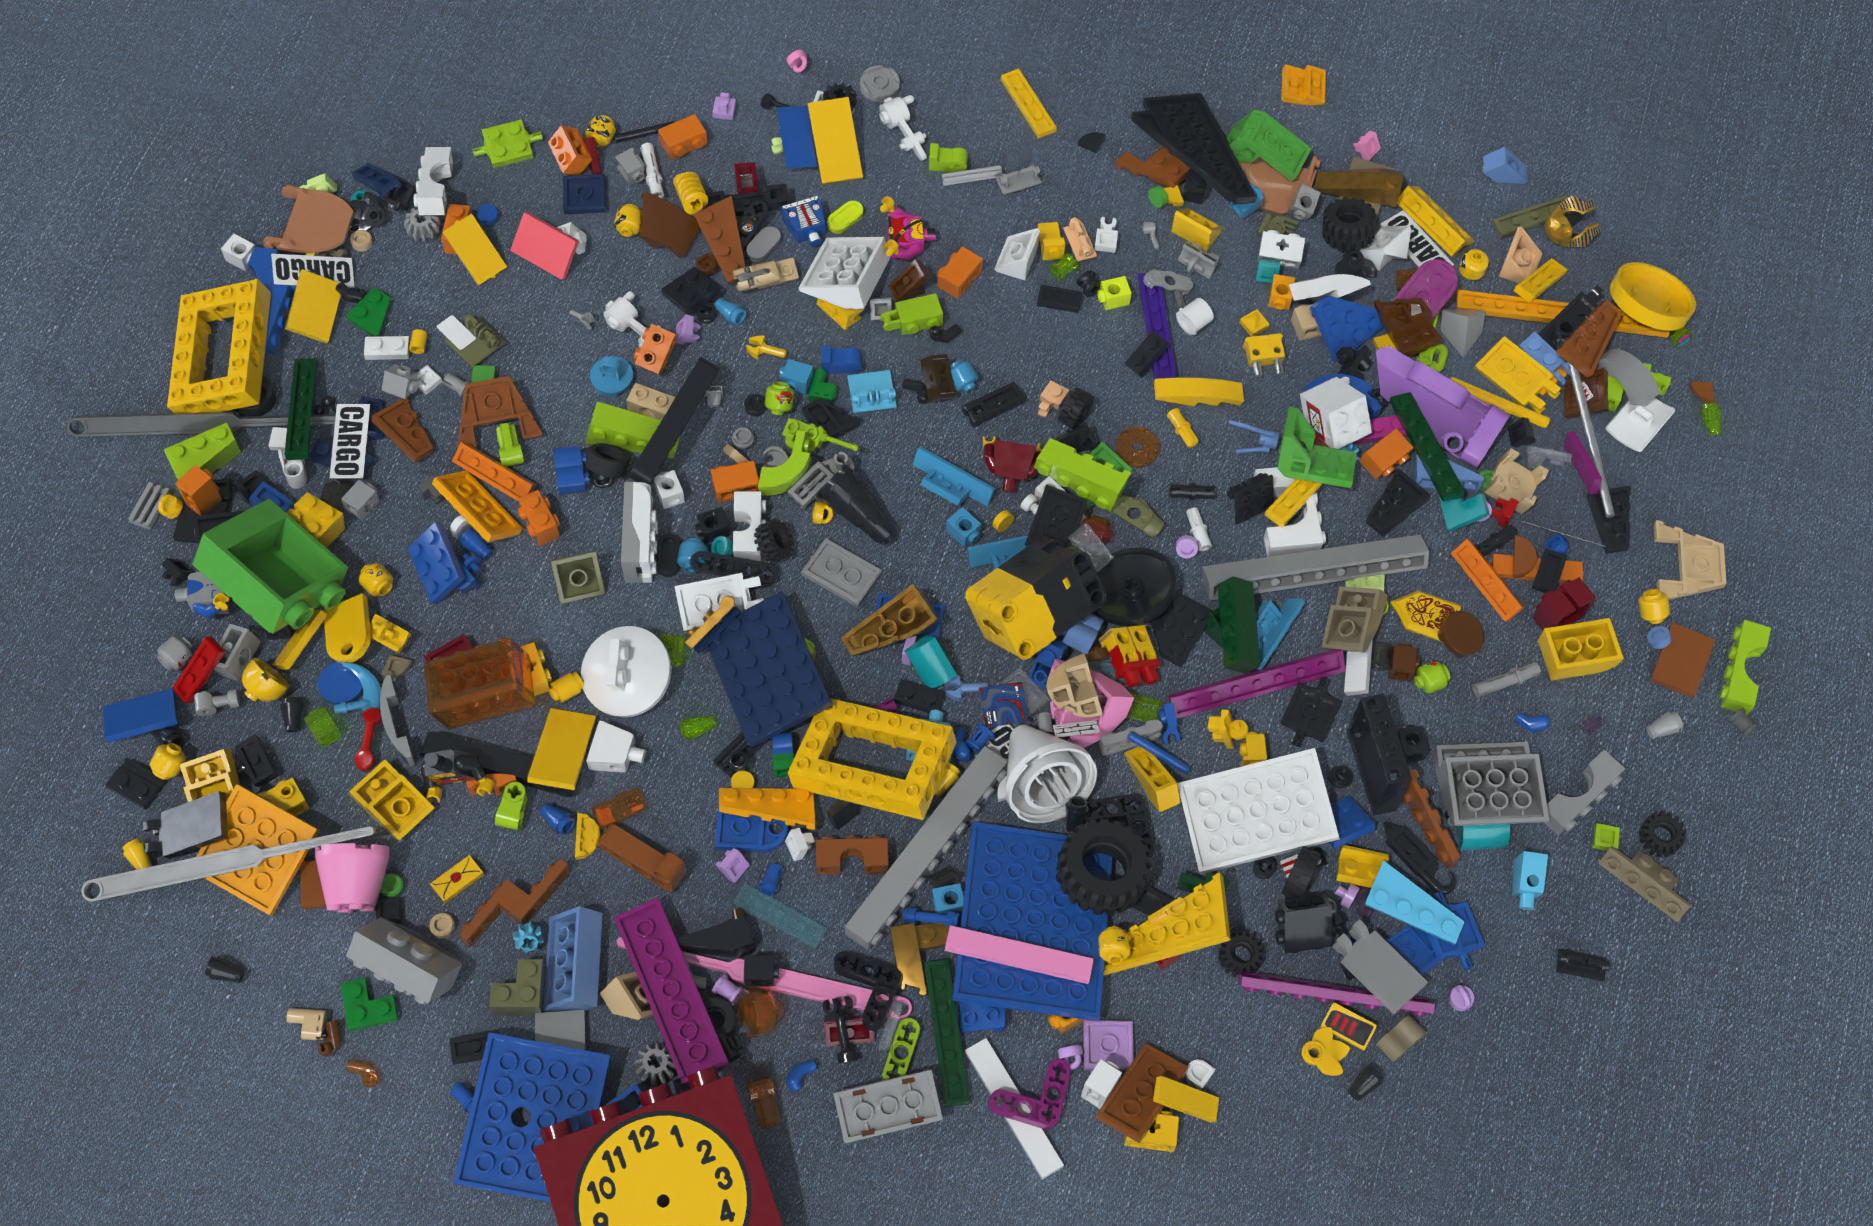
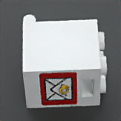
[1300,377,1372,449]

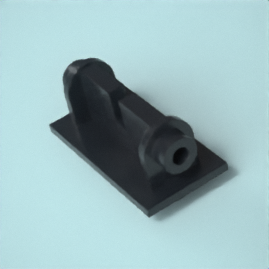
[1556,949,1610,982]

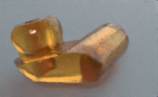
[347,1060,379,1088]

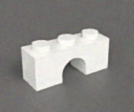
[733,491,766,561]

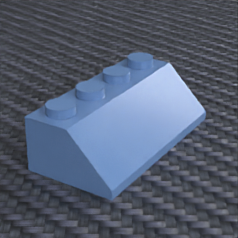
[543,906,603,1012]

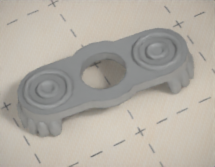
[1143,269,1193,296]

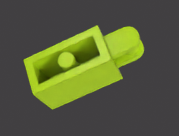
[880,293,943,335]

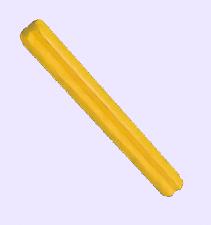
[1450,377,1550,428]

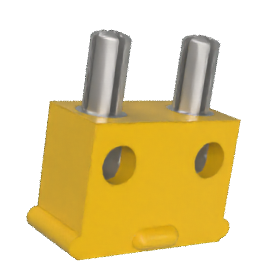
[1243,333,1285,377]

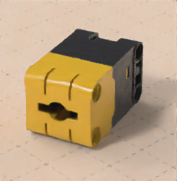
[965,535,1106,660]

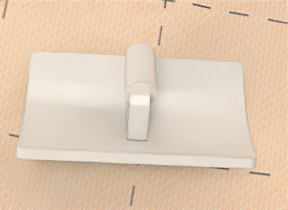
[1606,397,1675,452]

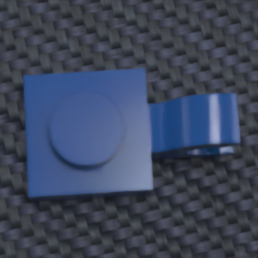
[1158,703,1180,744]

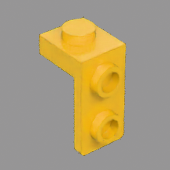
[1037,222,1065,261]

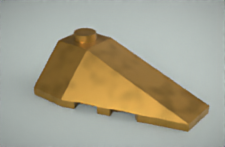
[1314,168,1403,207]
[841,584,938,656]

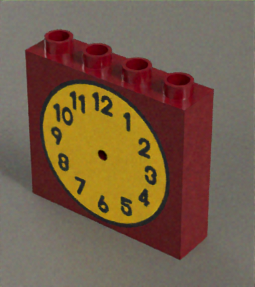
[533,1065,783,1226]

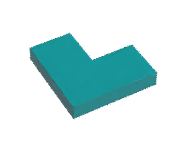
[1439,493,1490,532]

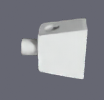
[586,721,646,772]

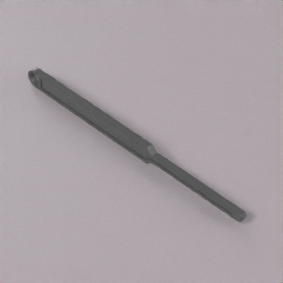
[67,411,336,437]

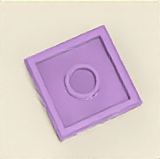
[1083,1020,1133,1071]

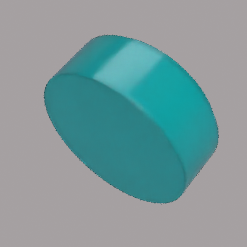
[711,536,733,556]

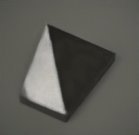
[320,478,355,513]

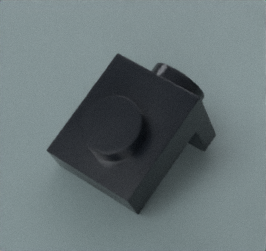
[382,179,416,212]

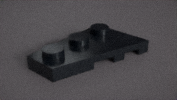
[1366,468,1430,536]

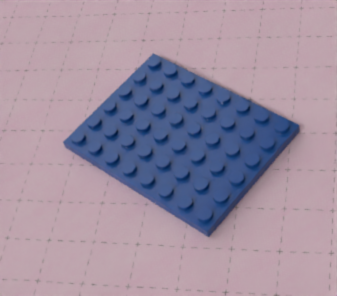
[952,822,1112,1021]

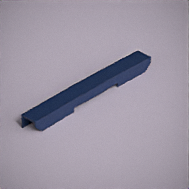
[694,606,741,654]

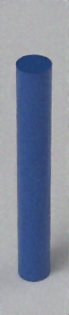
[1127,731,1190,774]

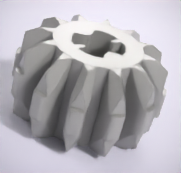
[404,208,441,242]
[635,1043,676,1086]

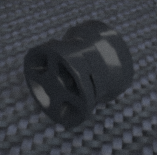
[1076,270,1101,297]

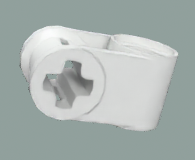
[278,449,308,489]

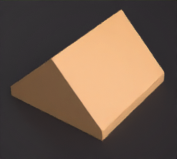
[1499,227,1543,283]

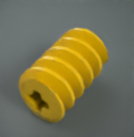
[673,171,708,215]

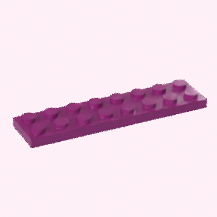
[613,898,730,1087]

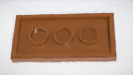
[1096,1043,1189,1143]

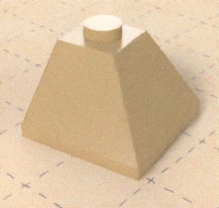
[600,972,654,1020]

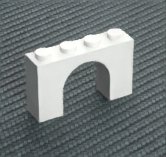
[1253,467,1326,557]

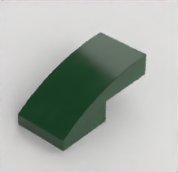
[1177,872,1230,893]

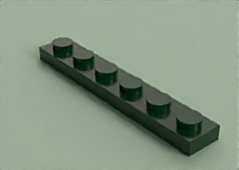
[284,358,318,460]
[1389,392,1465,502]
[924,959,969,1108]

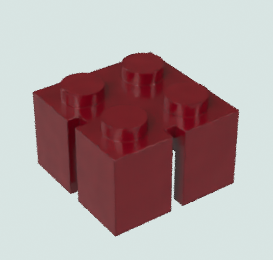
[1533,577,1596,631]

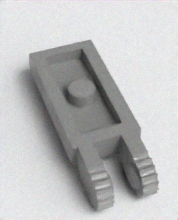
[1099,719,1163,756]

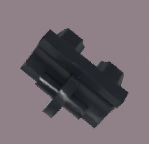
[1336,344,1372,379]
[1054,423,1096,453]

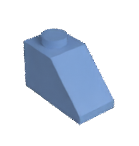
[1482,147,1528,184]

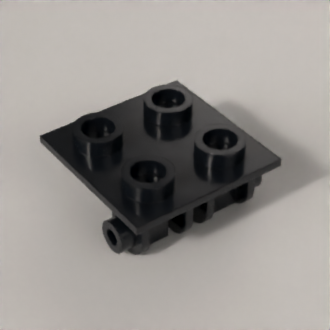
[1227,473,1274,525]

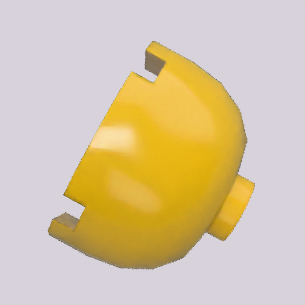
[241,657,290,702]

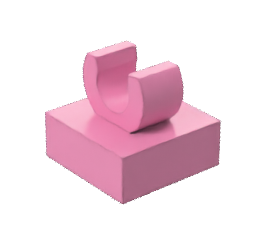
[1353,131,1381,161]

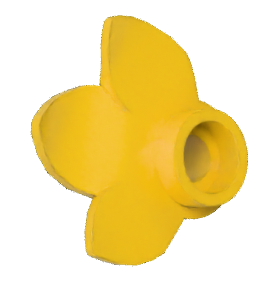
[1301,1027,1350,1076]

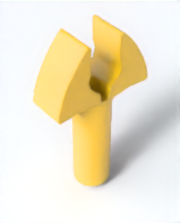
[746,335,787,360]

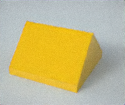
[1171,208,1224,251]

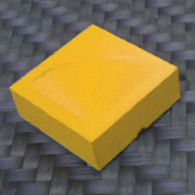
[1239,309,1270,337]

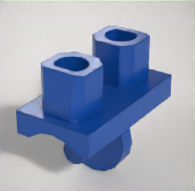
[456,553,482,593]

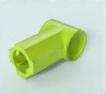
[496,423,524,467]

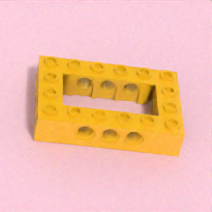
[167,279,271,413]
[788,698,956,820]

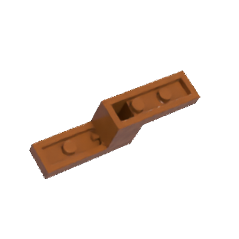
[459,859,570,948]

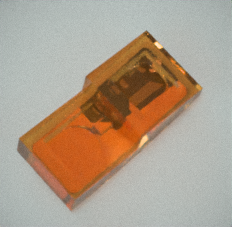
[592,787,647,830]

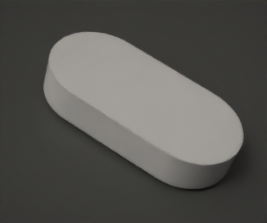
[747,226,781,262]

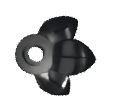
[347,192,386,231]
[1335,249,1377,279]

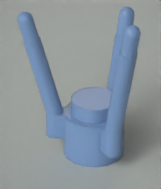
[1228,420,1279,454]

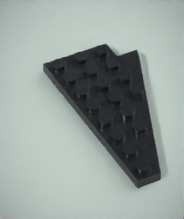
[1131,93,1256,204]

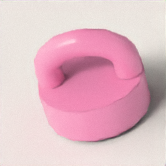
[786,50,807,73]

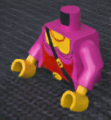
[880,196,936,261]

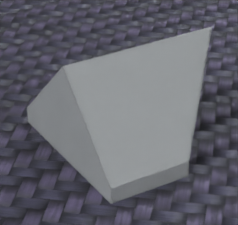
[1440,309,1485,358]

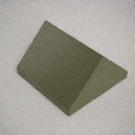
[551,550,605,604]

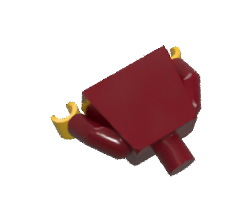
[982,436,1042,493]

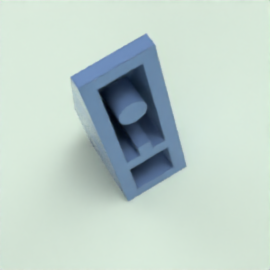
[1412,454,1484,491]

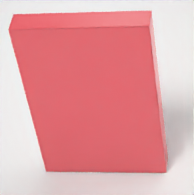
[510,212,579,279]

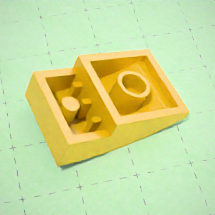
[179,749,240,802]
[349,760,435,841]

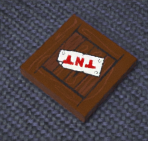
[1564,368,1608,419]

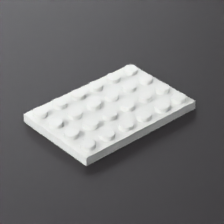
[1177,748,1339,874]

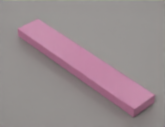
[944,925,1093,984]

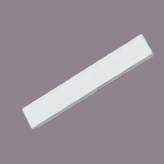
[965,1038,1064,1180]

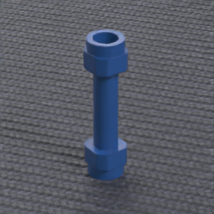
[903,907,962,928]

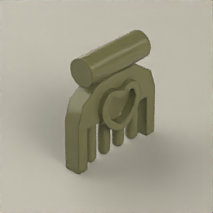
[1257,213,1298,248]

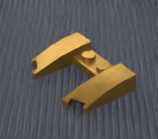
[890,923,949,997]

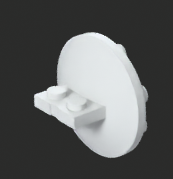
[581,626,672,718]

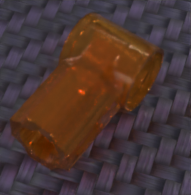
[747,1075,782,1129]

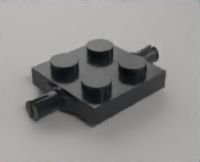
[1280,677,1341,747]

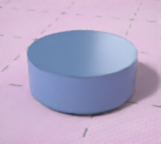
[1647,626,1672,649]

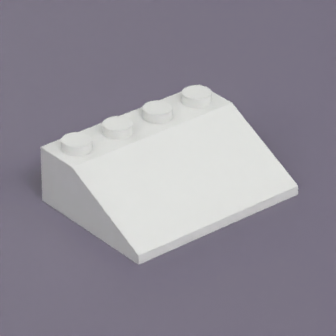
[799,237,890,309]

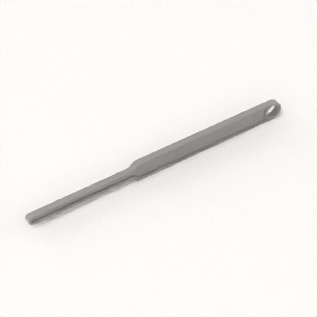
[81,826,376,901]

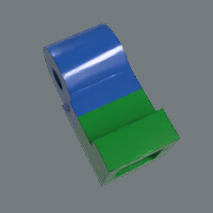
[772,732,794,778]

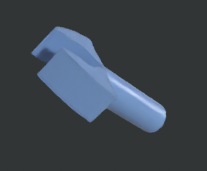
[945,675,989,702]

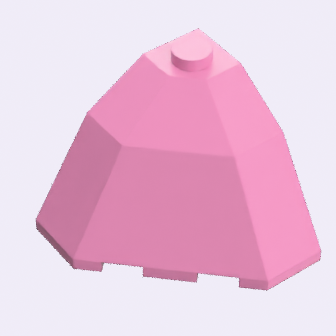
[1047,659,1134,748]

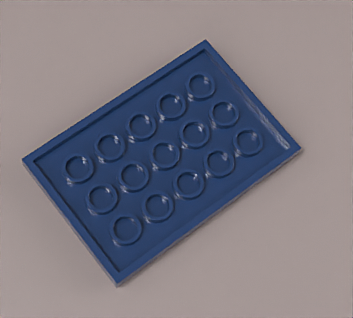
[706,591,833,748]

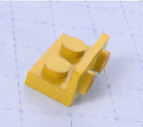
[1336,845,1389,888]

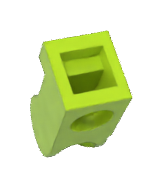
[929,143,968,172]

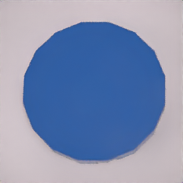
[317,662,363,705]

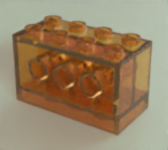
[424,638,535,730]

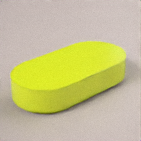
[827,201,863,234]

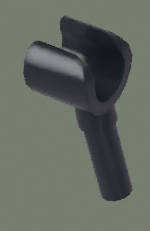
[760,93,790,110]

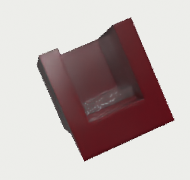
[734,162,758,194]

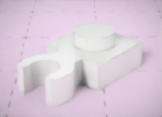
[1095,217,1118,253]

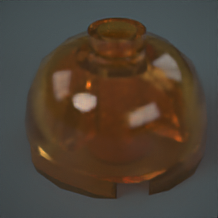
[738,988,782,1038]

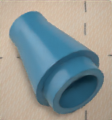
[715,298,746,325]

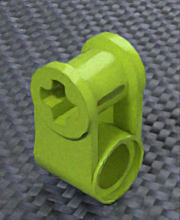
[495,782,528,831]

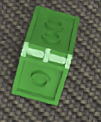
[1226,110,1312,182]
[1277,407,1357,488]

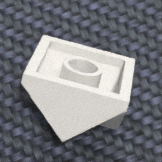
[1359,226,1411,271]

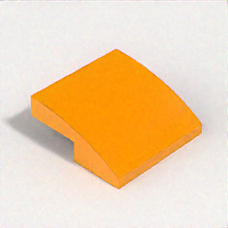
[1281,64,1326,105]

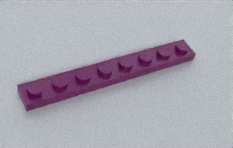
[1167,649,1346,719]
[1237,971,1435,1016]

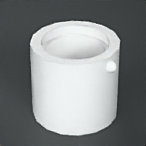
[1176,298,1214,335]

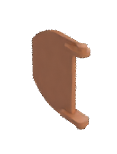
[1239,155,1321,216]
[263,185,354,253]

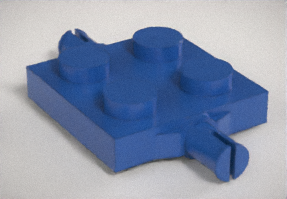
[1431,891,1485,971]

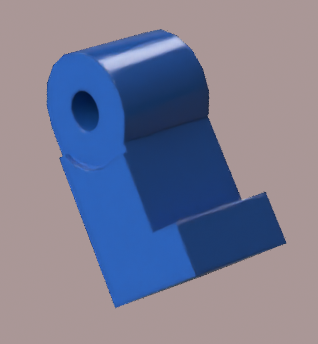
[822,345,862,373]

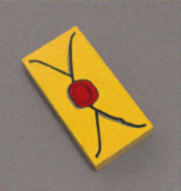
[430,855,484,904]

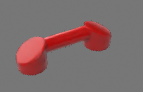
[354,707,382,772]

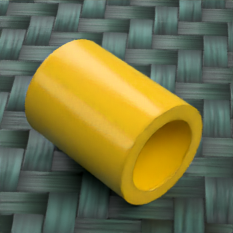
[409,329,427,354]

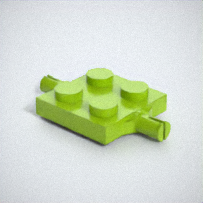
[472,119,543,168]

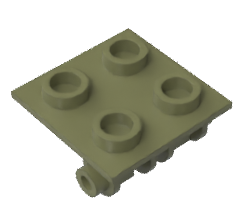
[444,314,506,368]

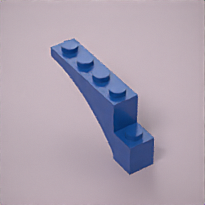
[247,247,296,354]

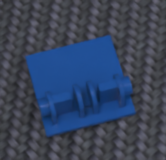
[959,1002,1006,1033]

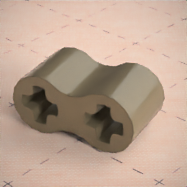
[1376,1014,1427,1063]

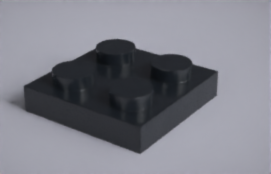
[661,266,721,315]

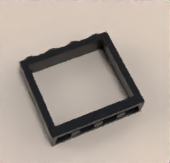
[1346,693,1412,816]

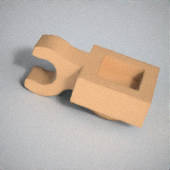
[1038,380,1069,418]

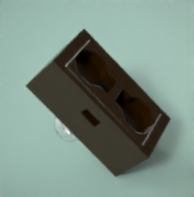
[920,354,956,402]

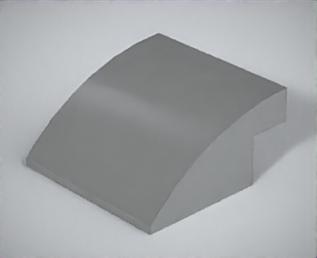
[1433,742,1550,826]

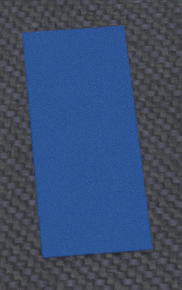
[777,106,817,168]

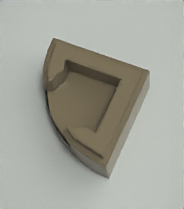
[382,655,413,679]

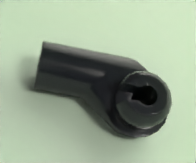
[335,282,367,303]
[929,324,962,343]
[902,378,928,404]

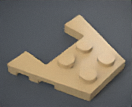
[1653,520,1727,600]

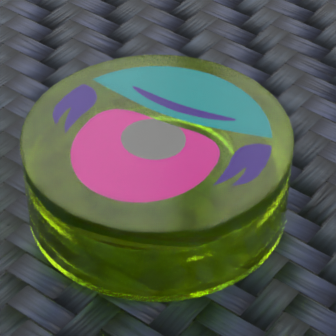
[1670,327,1693,348]

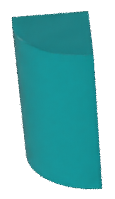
[904,635,957,688]
[1456,824,1510,850]

